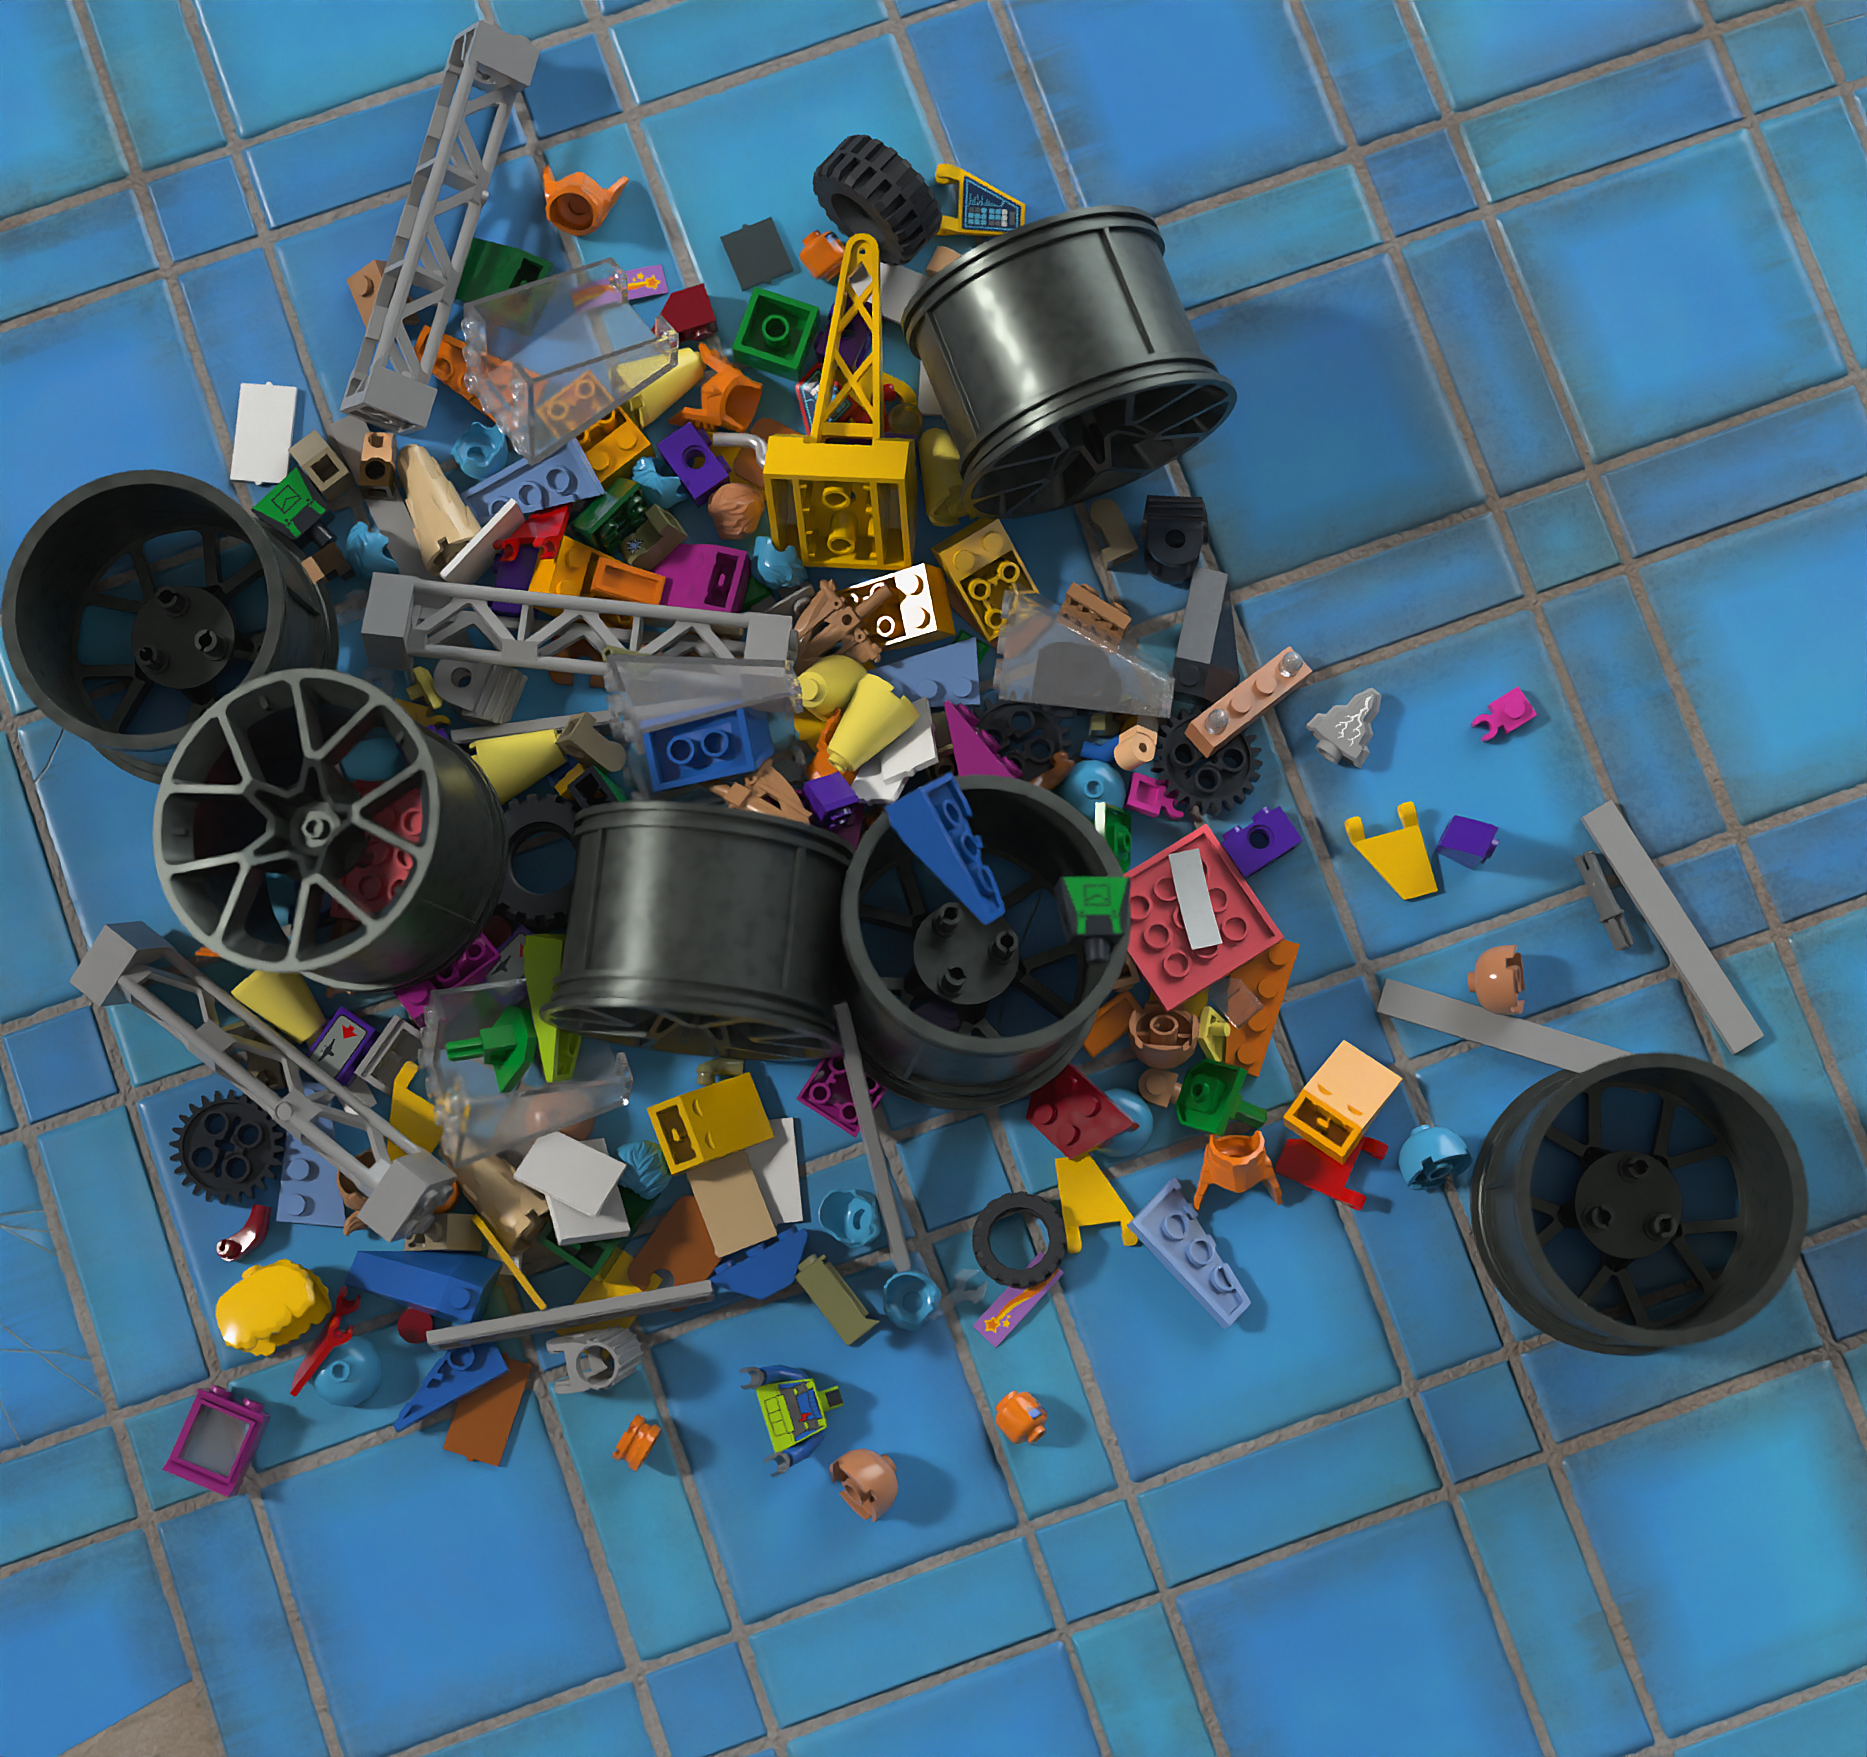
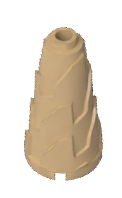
[397,444,482,576]
[438,1129,551,1256]

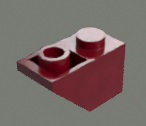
[649,283,718,351]

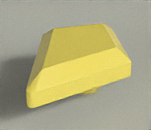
[406,666,443,710]
[1197,1006,1231,1063]

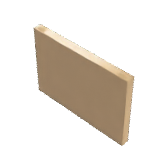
[686,1150,777,1259]

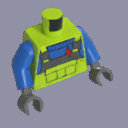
[739,1365,844,1477]

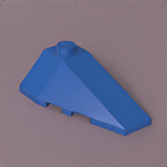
[885,772,1006,925]
[344,1251,503,1325]

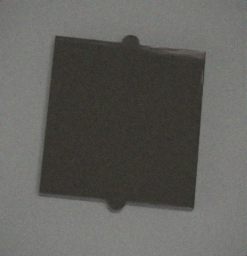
[720,217,794,291]

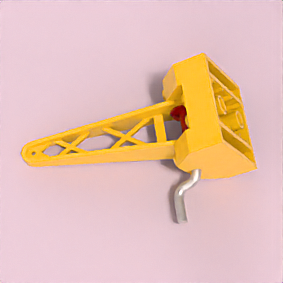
[713,233,918,570]

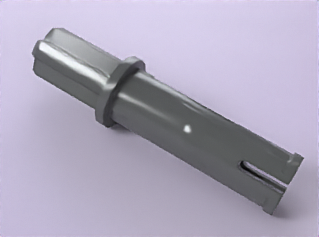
[1573,850,1634,951]

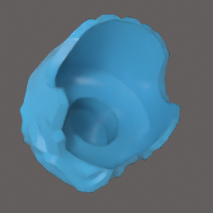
[451,422,508,479]
[632,456,690,510]
[346,522,399,579]
[751,536,808,589]
[614,1140,672,1200]
[818,1189,881,1249]
[883,1270,941,1331]

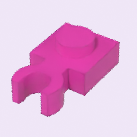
[1470,686,1537,743]
[1123,772,1185,820]

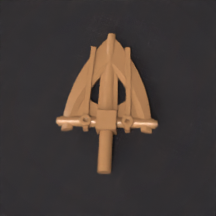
[793,579,894,680]
[698,757,815,825]

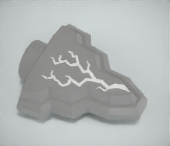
[1306,688,1382,768]

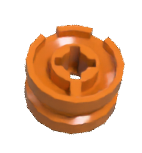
[612,1414,663,1472]

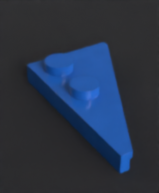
[393,1317,510,1433]

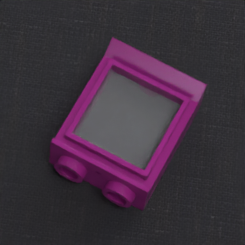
[162,1384,271,1497]

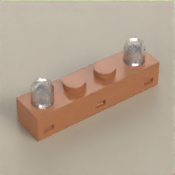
[1184,646,1312,758]

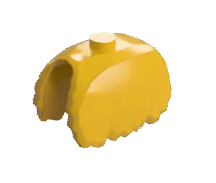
[216,1258,332,1357]

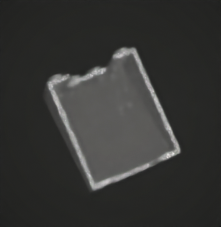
[461,257,679,466]
[993,582,1175,718]
[602,654,807,806]
[418,978,634,1168]

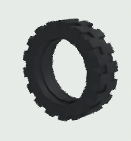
[972,1192,1067,1289]

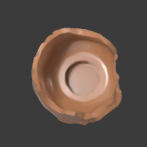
[708,483,765,540]

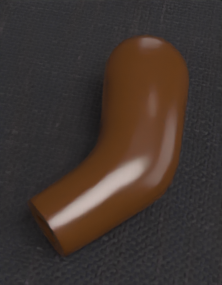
[1028,751,1075,791]

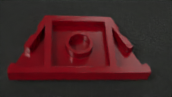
[1026,1062,1140,1162]

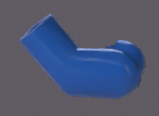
[1080,732,1119,764]

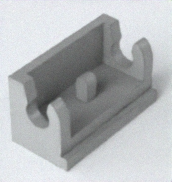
[354,1015,432,1097]

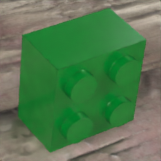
[732,286,821,382]

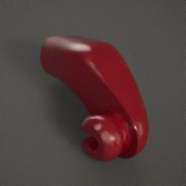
[216,1204,272,1262]

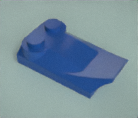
[640,701,774,793]

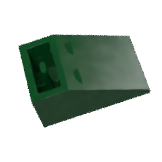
[453,237,557,336]
[570,477,649,557]
[536,1184,661,1283]

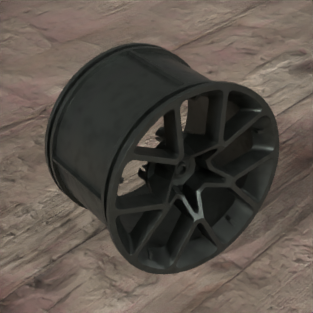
[901,205,1237,519]
[1,470,339,785]
[153,668,508,994]
[832,775,1131,1111]
[539,801,854,1061]
[1470,1052,1809,1355]

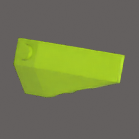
[523,933,582,1083]

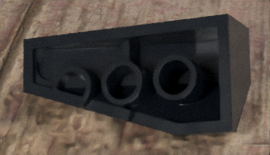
[1165,567,1240,707]

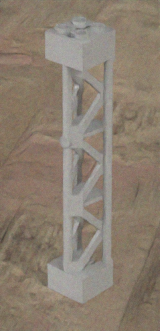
[340,20,541,436]
[361,572,798,711]
[69,921,458,1243]

